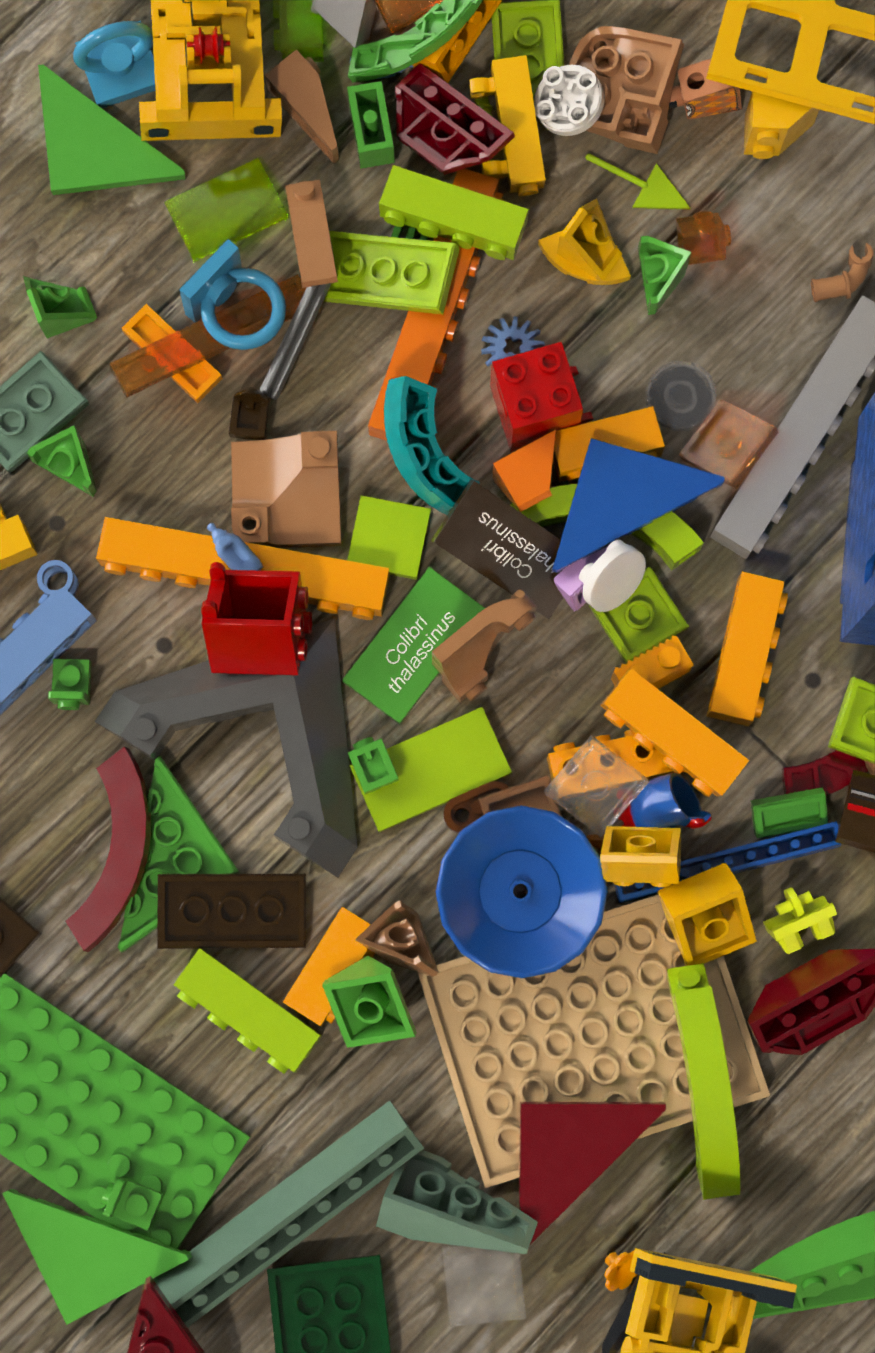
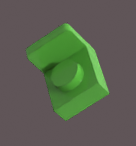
[48,659,92,710]
[348,737,399,795]
[101,1177,164,1231]

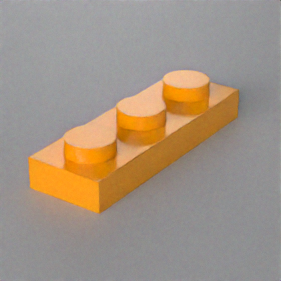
[121,304,223,403]

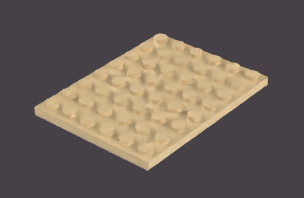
[417,894,770,1188]

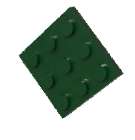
[267,1254,391,1353]

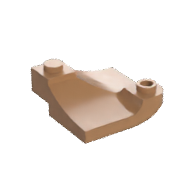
[569,26,684,154]
[231,431,341,548]
[432,589,537,703]

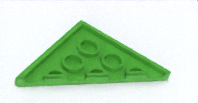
[38,65,186,195]
[118,756,239,953]
[2,1189,192,1325]

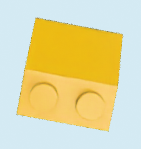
[744,92,819,159]
[600,826,681,887]
[658,862,757,966]

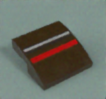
[835,770,875,853]

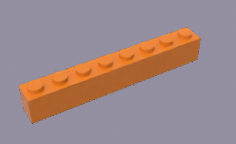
[368,169,503,441]

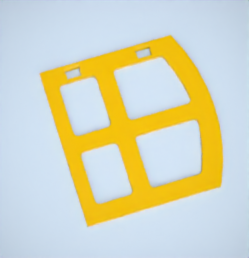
[706,0,875,124]

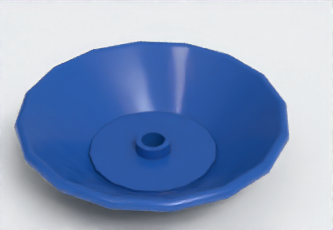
[435,805,608,979]

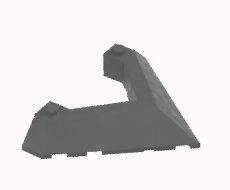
[95,618,358,878]

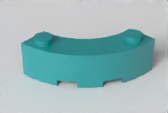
[384,376,480,515]

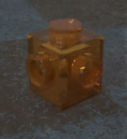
[676,211,731,265]

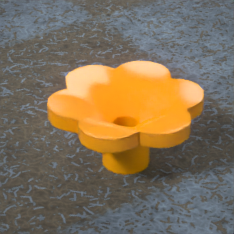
[604,1251,638,1291]

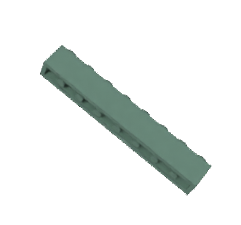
[153,1101,424,1328]

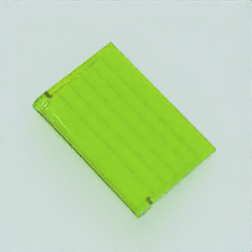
[164,158,289,263]

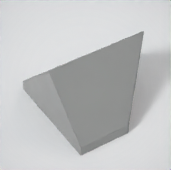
[311,0,376,48]

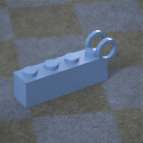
[0,560,97,715]

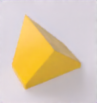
[557,198,622,281]

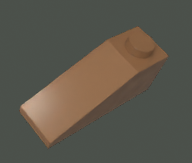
[264,49,339,164]
[285,180,338,288]

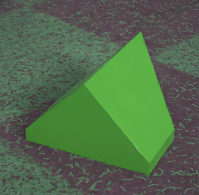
[638,236,692,315]
[23,276,97,339]
[27,425,97,497]

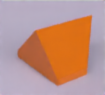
[493,430,556,512]

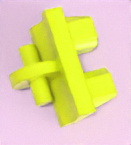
[763,887,837,954]

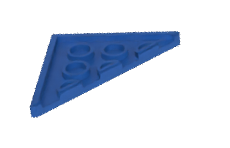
[552,438,725,573]

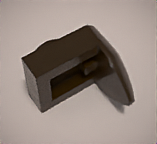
[229,387,269,440]

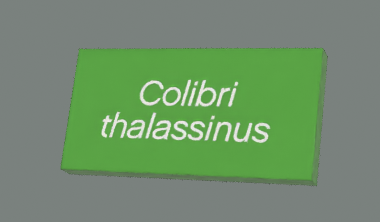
[342,567,485,725]

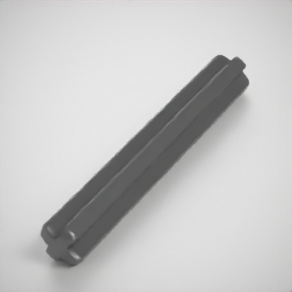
[260,283,331,399]

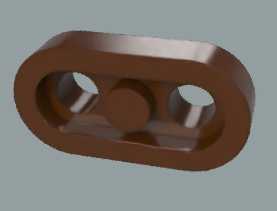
[444,781,509,834]

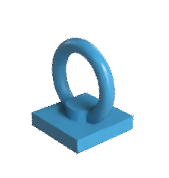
[73,21,155,108]
[179,239,286,350]

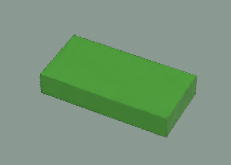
[750,788,828,838]

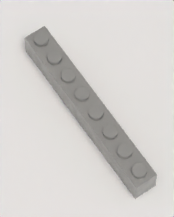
[710,295,875,560]

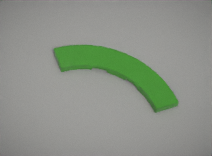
[348,0,483,83]

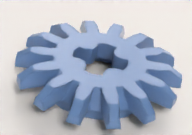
[481,316,545,367]

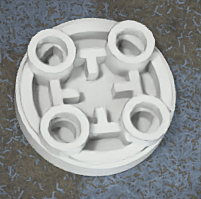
[534,65,605,136]
[579,540,646,612]

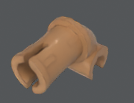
[811,243,873,302]

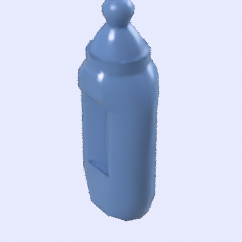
[207,523,263,571]

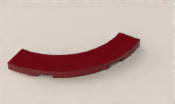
[65,747,151,952]
[782,750,868,796]

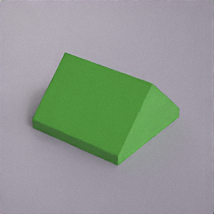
[322,956,417,1048]

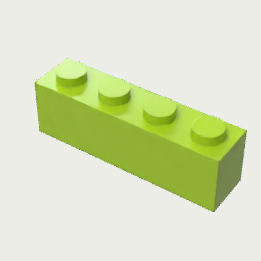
[379,165,529,260]
[173,948,322,1074]

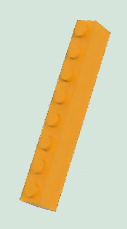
[96,517,390,620]

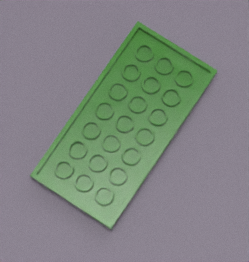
[0,973,251,1249]

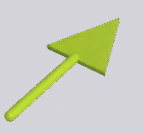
[585,153,691,210]

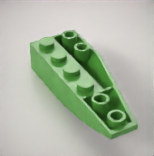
[749,1211,875,1319]

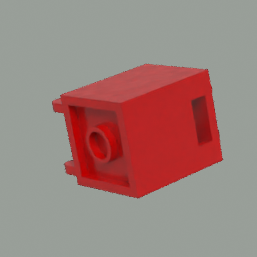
[490,341,593,452]
[201,562,312,675]

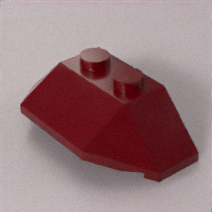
[395,63,515,175]
[747,949,875,1055]

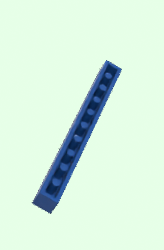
[614,821,842,904]

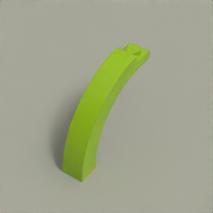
[510,484,704,571]
[667,963,740,1200]

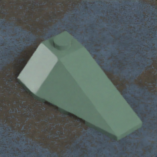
[376,1150,538,1254]

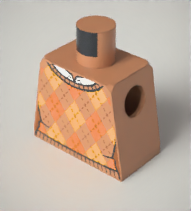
[669,58,742,119]

